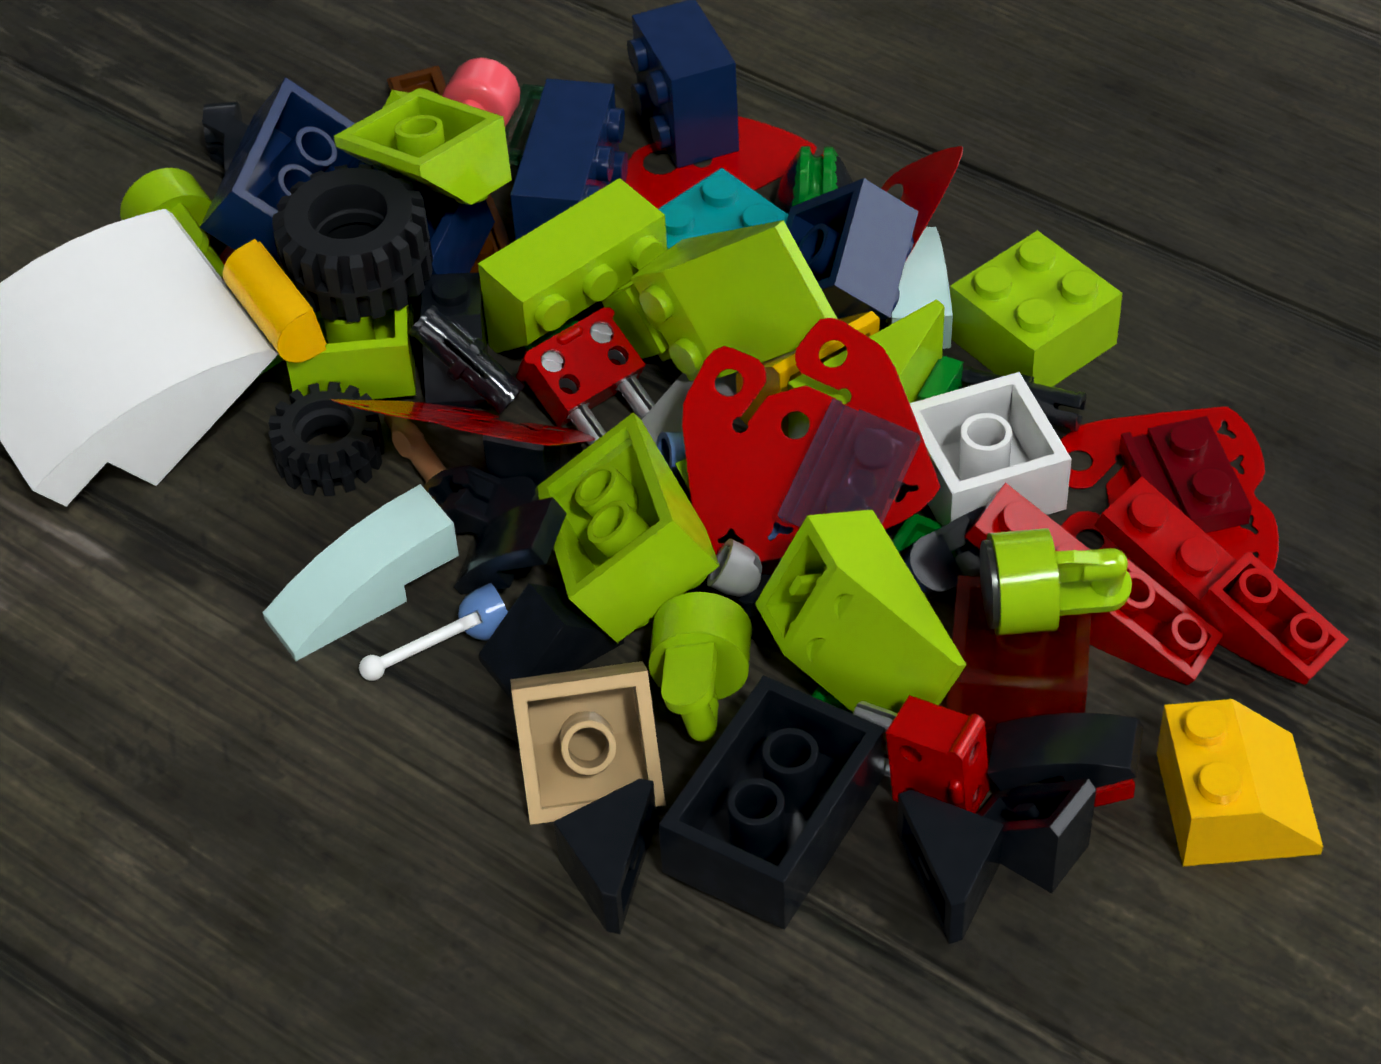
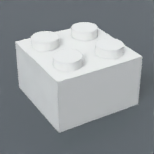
[910,372,1072,526]

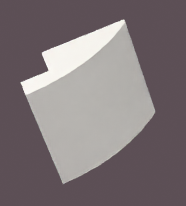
[0,209,278,507]

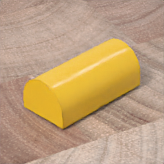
[223,239,327,363]

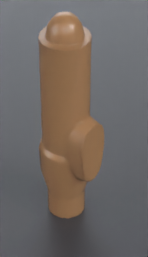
[384,414,446,483]

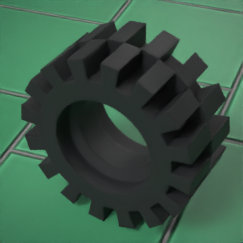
[268,382,385,496]

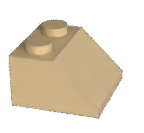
[510,661,666,825]

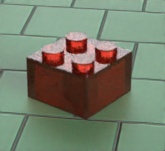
[947,575,1091,734]

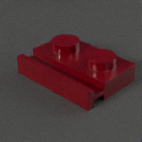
[1119,416,1252,533]

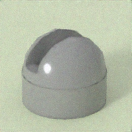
[707,539,763,597]

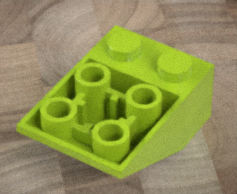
[755,509,967,741]

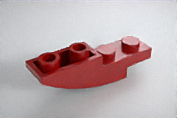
[1094,477,1349,685]
[964,482,1223,685]

